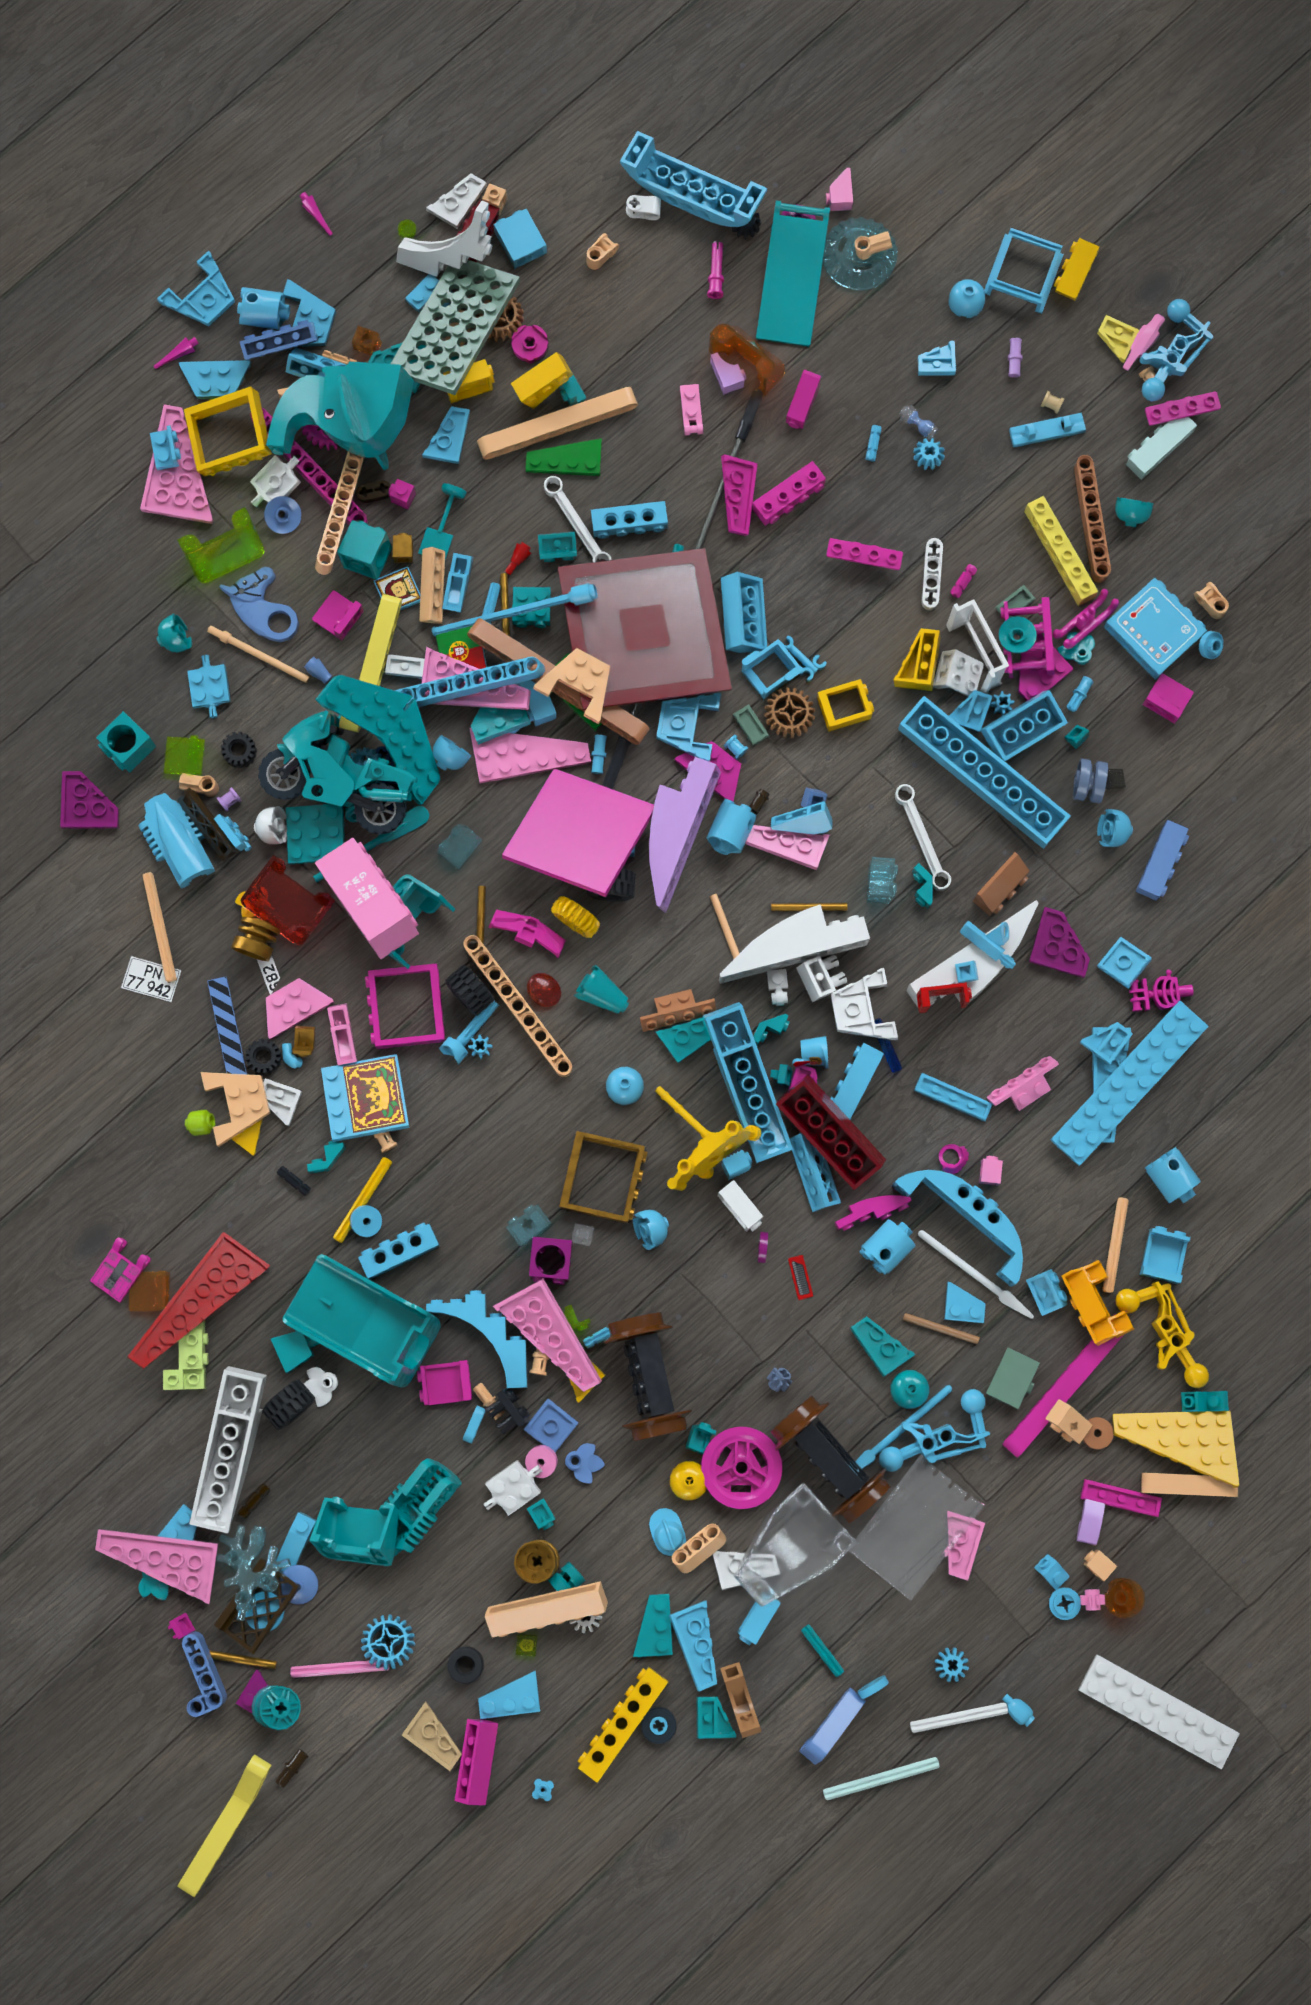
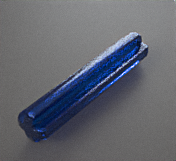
[874,1018,902,1073]

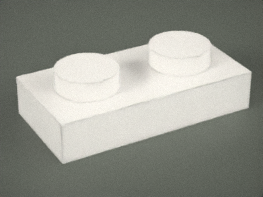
[385,655,425,679]

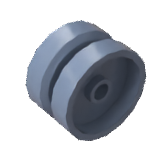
[1073,758,1108,804]

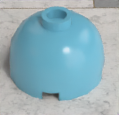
[949,279,985,318]
[433,735,471,771]
[1097,809,1133,847]
[606,1067,644,1105]
[633,1210,669,1250]

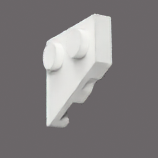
[264,1078,302,1126]

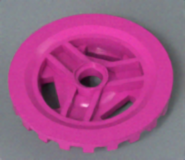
[701,1427,782,1509]

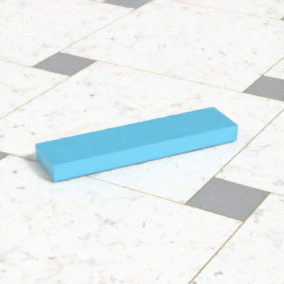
[914,1073,992,1122]

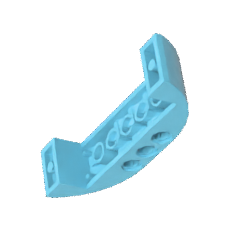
[620,131,767,227]
[892,1170,1023,1287]

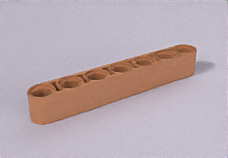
[1074,455,1111,583]

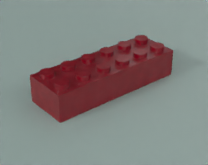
[776,1074,886,1190]

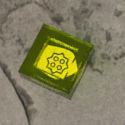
[516,1634,538,1656]

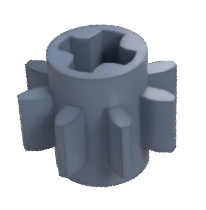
[767,1368,792,1392]

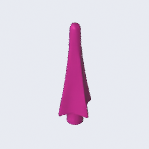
[300,192,332,236]
[154,337,199,369]

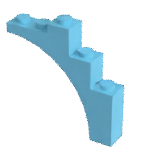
[426,1290,528,1389]

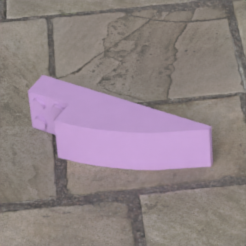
[649,757,721,913]

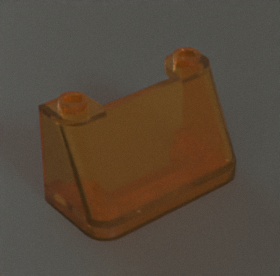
[709,324,785,396]

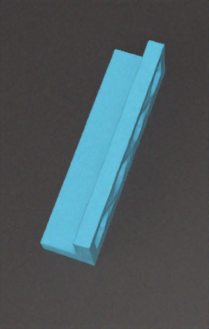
[789,1133,841,1212]

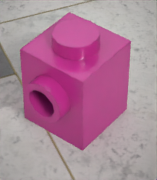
[388,479,416,510]

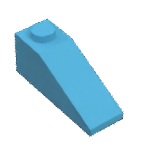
[771,801,833,835]
[274,1512,316,1572]

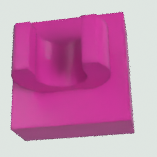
[168,1613,195,1639]

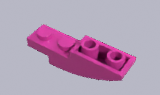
[834,1195,912,1231]

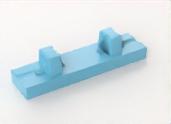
[1009,413,1086,448]

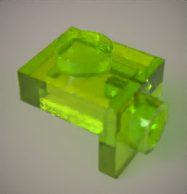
[563,1305,591,1332]

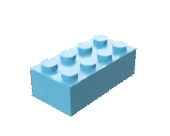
[980,690,1068,762]

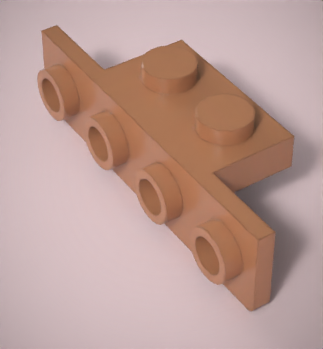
[640,989,716,1032]

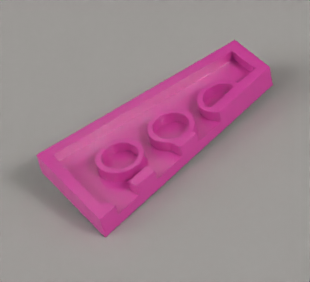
[721,454,758,536]

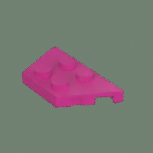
[675,741,741,802]

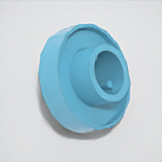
[1199,631,1223,659]

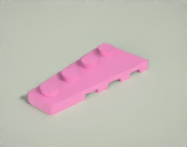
[745,825,830,870]

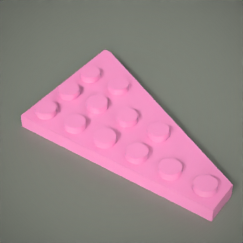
[140,405,213,524]

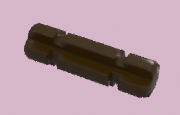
[238,1484,270,1519]

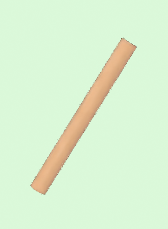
[710,894,740,959]

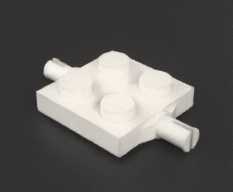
[250,455,301,507]
[484,1460,543,1516]

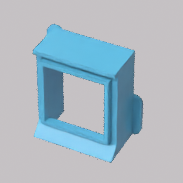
[741,639,802,700]

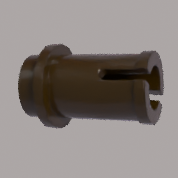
[749,789,770,814]

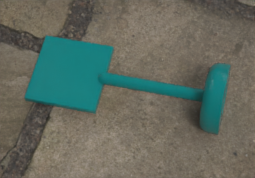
[418,483,467,560]

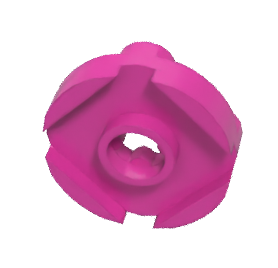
[511,325,548,363]

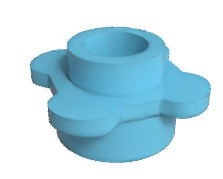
[532,1779,554,1801]

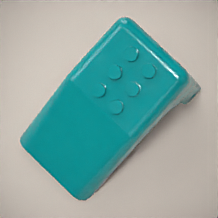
[283,1254,441,1388]

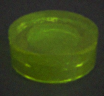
[398,219,416,239]

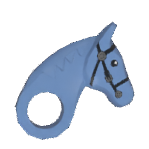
[219,566,299,642]

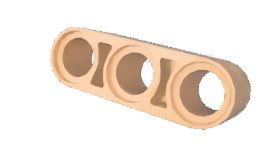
[672,1524,726,1573]

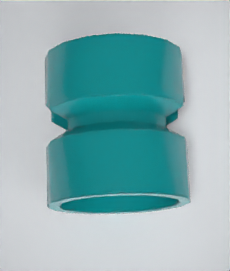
[548,1561,586,1591]

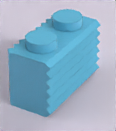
[721,1150,752,1180]

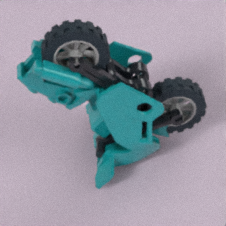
[258,710,418,834]

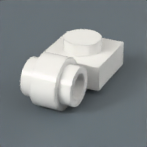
[767,969,788,1006]

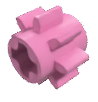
[1080,1589,1105,1610]

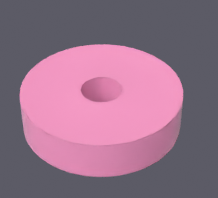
[525,1445,558,1478]

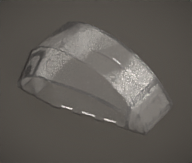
[734,1483,857,1607]

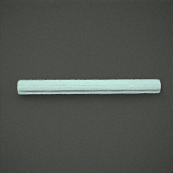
[823,1757,939,1800]

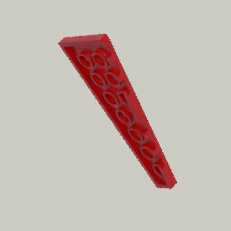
[127,1232,270,1369]

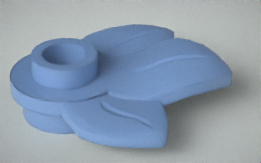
[565,1443,604,1483]

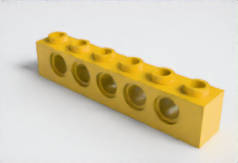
[577,1667,668,1783]

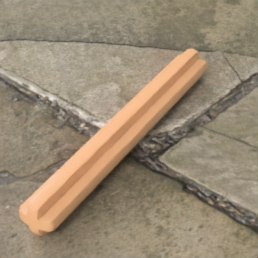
[1102,1197,1129,1293]

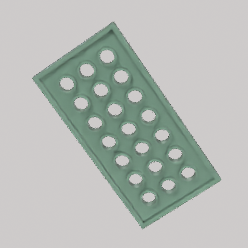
[390,260,520,395]

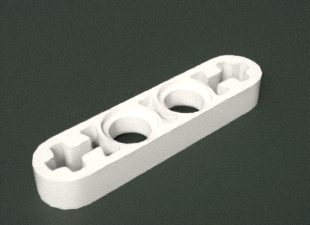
[921,538,943,610]

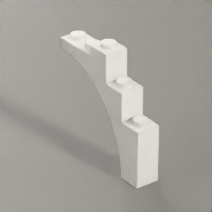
[396,201,492,277]

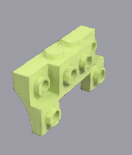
[163,1320,209,1390]

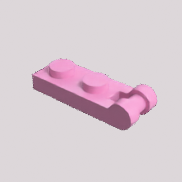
[680,384,703,436]

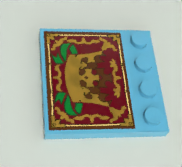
[321,1054,410,1142]

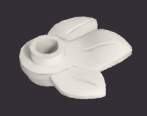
[304,1367,338,1407]

